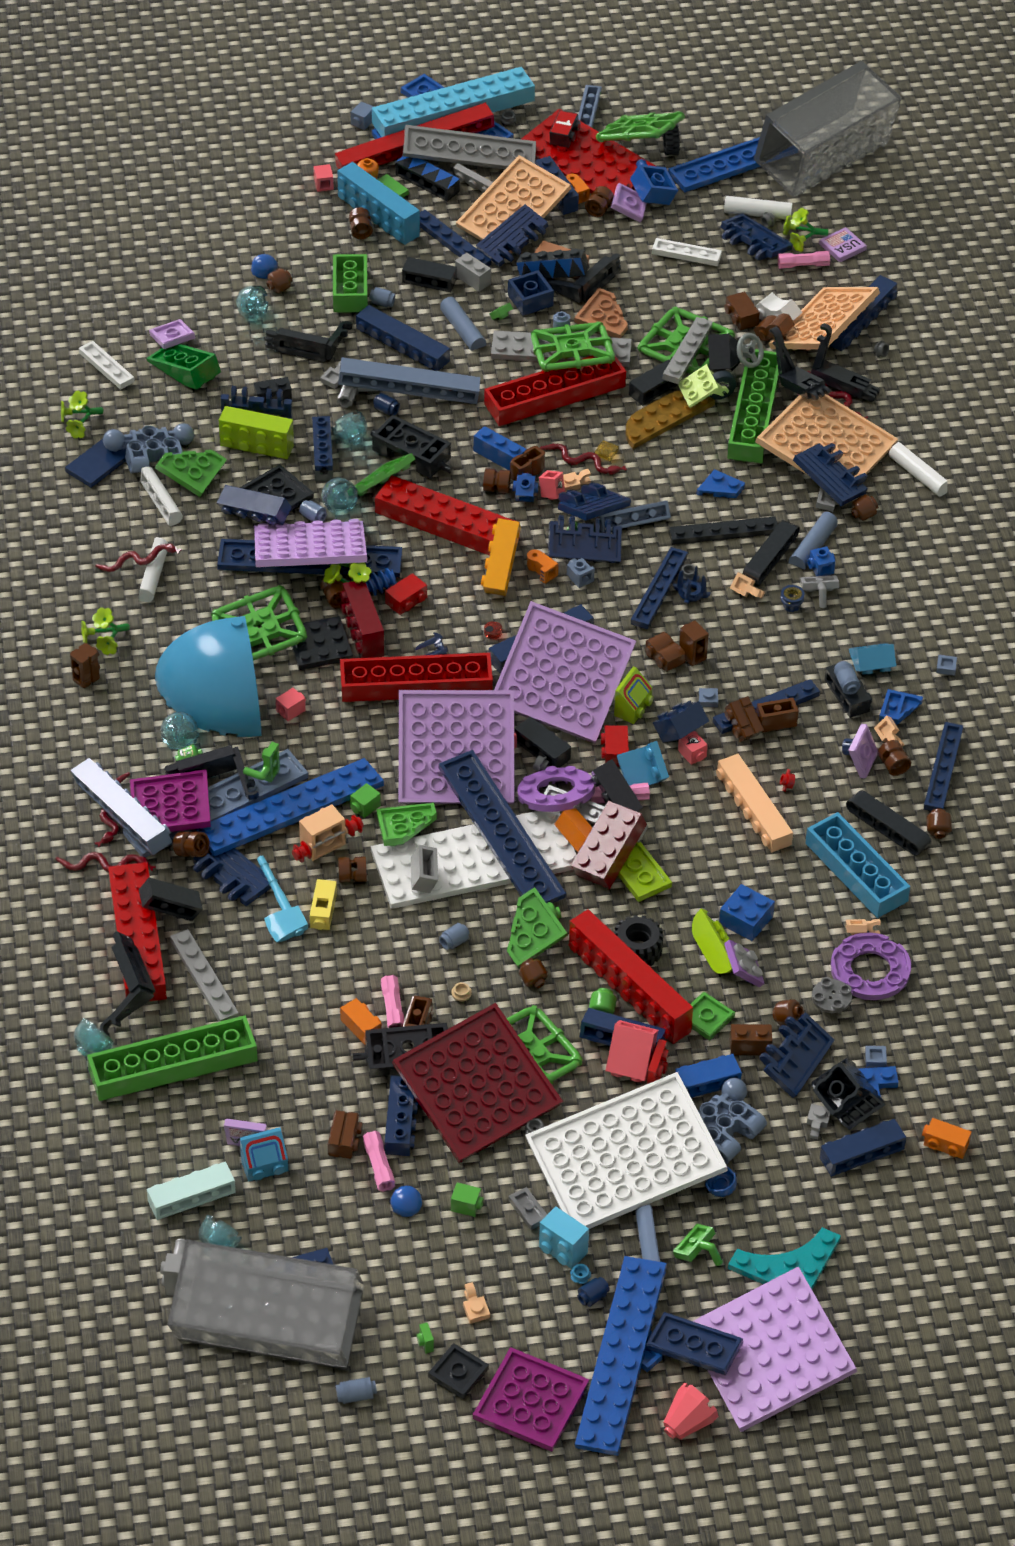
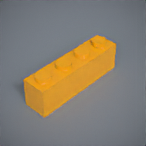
[481,518,521,596]

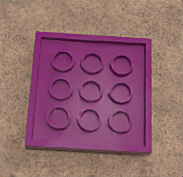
[130,770,211,832]
[473,1347,589,1452]

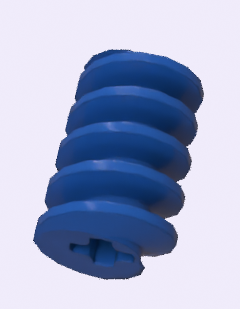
[366,568,397,596]

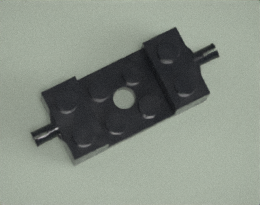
[370,415,453,479]
[352,1023,448,1077]

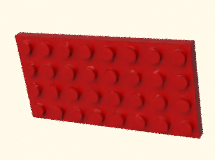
[522,109,656,206]

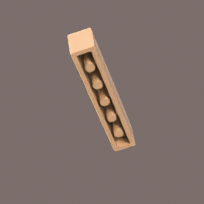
[716,754,793,853]

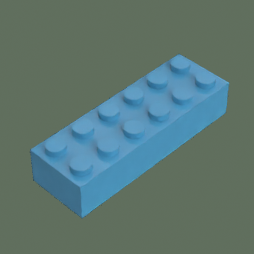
[337,162,420,245]
[805,812,910,918]

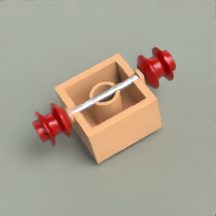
[292,805,364,863]

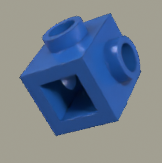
[513,473,539,502]
[807,546,835,576]

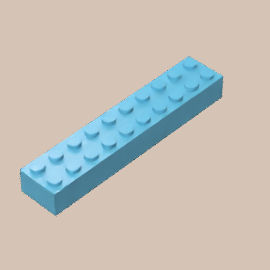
[372,67,535,137]

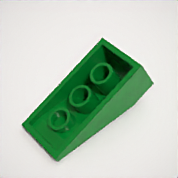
[146,344,221,389]

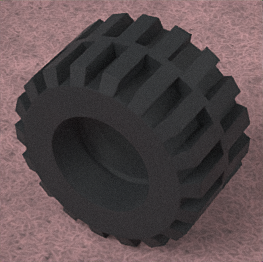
[614,915,664,966]

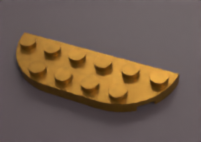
[626,391,715,449]

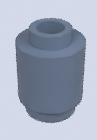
[369,287,396,308]
[553,311,570,335]
[299,500,327,522]
[439,923,469,950]

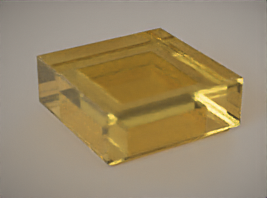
[595,440,619,461]

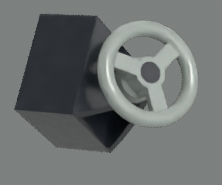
[708,333,764,373]

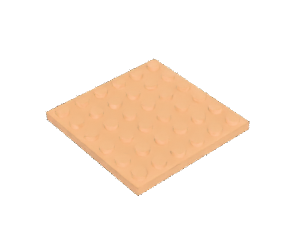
[755,394,898,477]

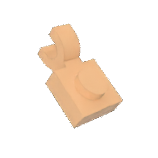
[563,469,591,492]
[730,572,765,599]
[874,716,904,747]
[846,919,881,935]
[463,1282,490,1324]

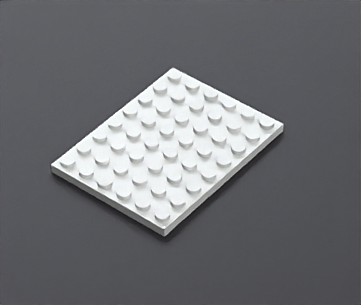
[525,1072,728,1229]

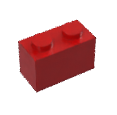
[385,573,427,615]
[601,725,629,767]

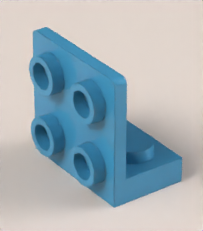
[617,741,669,786]

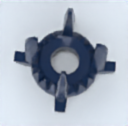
[673,566,711,604]
[415,632,449,655]

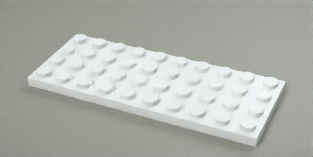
[371,811,577,909]

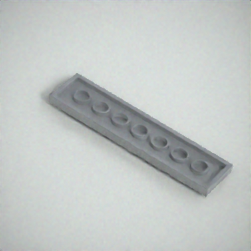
[403,125,536,169]
[491,331,631,367]

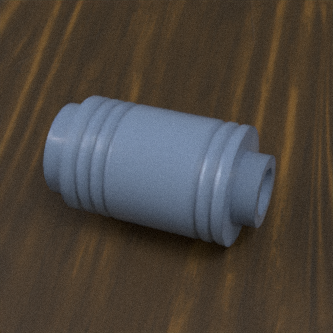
[834,661,861,694]
[336,1377,377,1404]

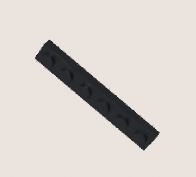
[669,516,778,545]

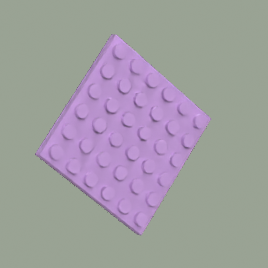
[254,519,367,567]
[494,601,636,744]
[398,690,514,804]
[693,1266,857,1432]

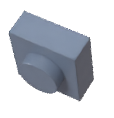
[936,655,957,675]
[699,688,718,707]
[865,1046,887,1067]

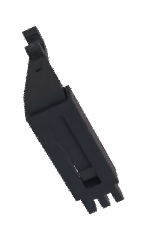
[546,253,621,303]
[265,321,353,362]
[811,323,880,402]
[769,327,831,401]
[164,745,259,800]
[99,931,155,1038]

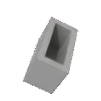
[455,253,491,292]
[411,845,438,893]

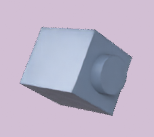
[350,101,374,130]

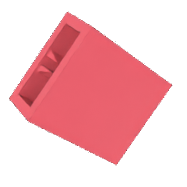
[605,1020,659,1082]

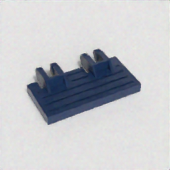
[476,204,549,267]
[720,213,793,261]
[221,386,293,419]
[793,443,868,506]
[558,482,631,521]
[548,515,622,563]
[193,848,271,907]
[759,1013,834,1098]

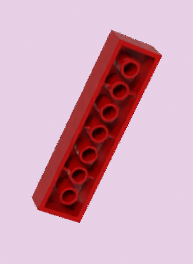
[484,356,626,426]
[375,475,520,556]
[340,653,493,702]
[108,862,167,1001]
[569,909,693,1044]

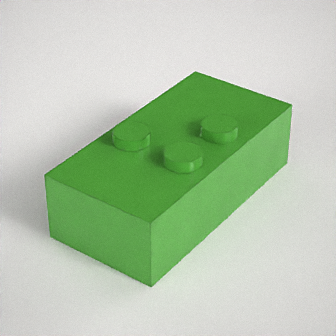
[333,254,368,312]

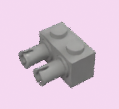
[160,1239,193,1297]

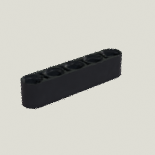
[742,520,800,586]
[846,790,932,856]

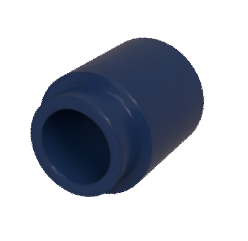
[373,393,400,416]
[577,1277,610,1307]

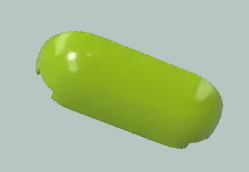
[692,908,733,974]

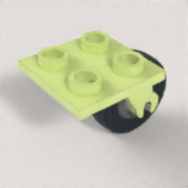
[678,364,736,408]

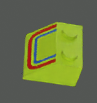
[614,666,654,724]

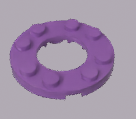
[518,766,595,812]
[831,933,911,1000]

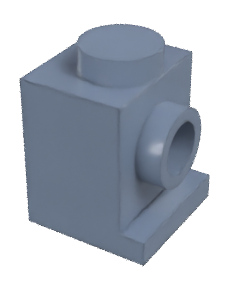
[567,558,595,588]

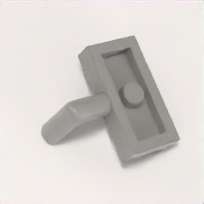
[800,575,839,608]

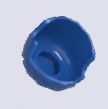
[251,254,278,279]
[705,1167,737,1197]
[390,1185,422,1217]

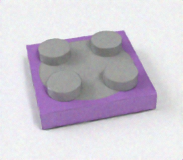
[724,940,765,987]

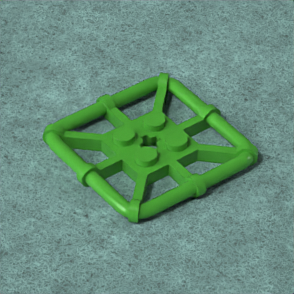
[596,111,685,142]
[638,306,735,374]
[531,321,615,372]
[211,585,307,661]
[507,1005,583,1084]

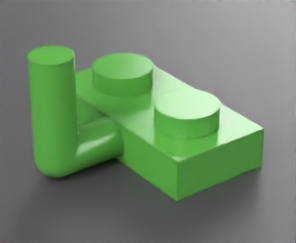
[243,742,280,782]
[673,1224,723,1266]

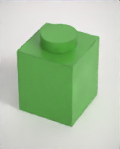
[350,783,381,818]
[451,1182,484,1217]

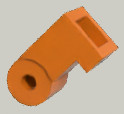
[566,174,590,204]
[527,549,558,584]

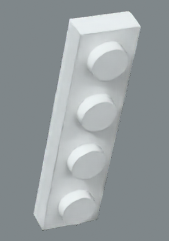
[652,238,722,266]
[79,341,135,390]

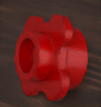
[780,769,795,791]

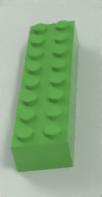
[727,349,779,463]
[87,1015,258,1101]

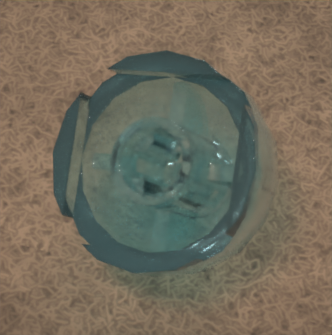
[236,285,268,320]
[331,412,367,445]
[321,477,358,514]
[160,712,199,750]
[73,1018,114,1057]
[198,1215,242,1255]

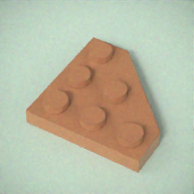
[574,288,628,338]

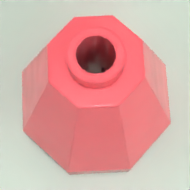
[663,1383,719,1439]

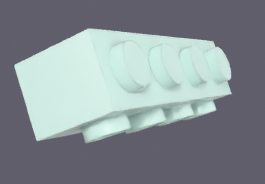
[147,1161,236,1220]

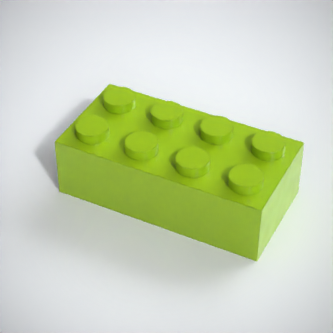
[219,406,294,459]

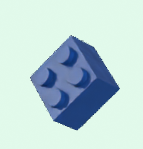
[719,884,775,941]

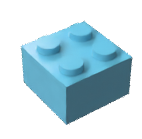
[539,1206,589,1269]

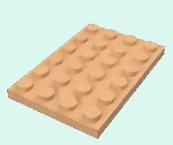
[456,155,571,253]
[769,287,880,350]

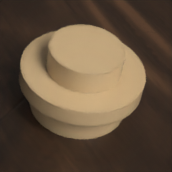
[452,982,472,1002]

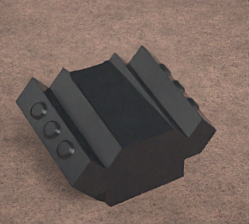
[811,1057,886,1130]

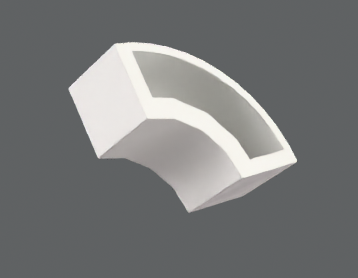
[755,292,802,320]

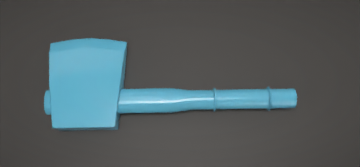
[257,856,308,942]

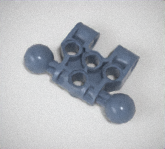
[103,423,195,473]
[698,1078,767,1164]

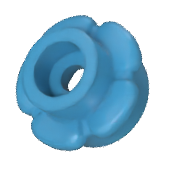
[570,1264,591,1284]

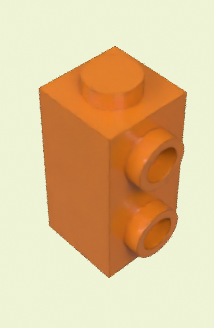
[554,808,592,852]
[340,998,382,1045]
[922,1118,972,1159]

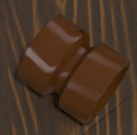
[585,186,614,217]
[349,207,373,239]
[483,468,511,493]
[321,580,343,608]
[877,740,912,776]
[173,831,210,858]
[338,856,367,883]

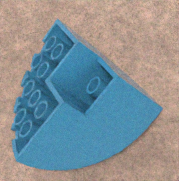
[155,616,262,737]

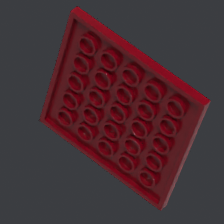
[392,1003,563,1163]

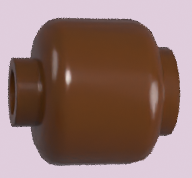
[266,268,293,293]
[850,494,879,521]
[926,809,952,839]
[519,958,548,989]
[772,999,804,1026]

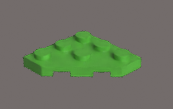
[155,450,227,497]
[348,453,415,496]
[376,803,437,846]
[507,887,568,969]

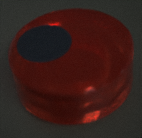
[484,621,502,639]

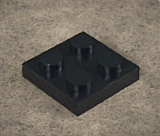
[428,1343,489,1399]

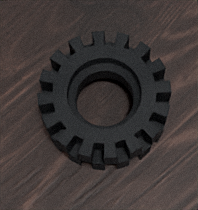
[663,125,680,155]

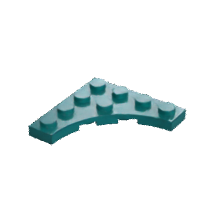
[728,1227,841,1289]

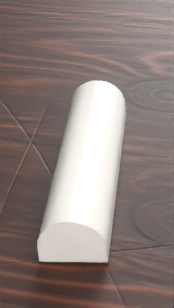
[724,196,792,220]
[889,442,947,497]
[140,467,183,526]
[139,537,168,602]

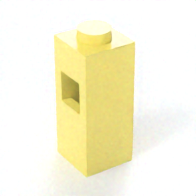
[310,879,337,930]

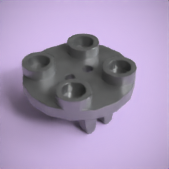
[812,977,852,1013]

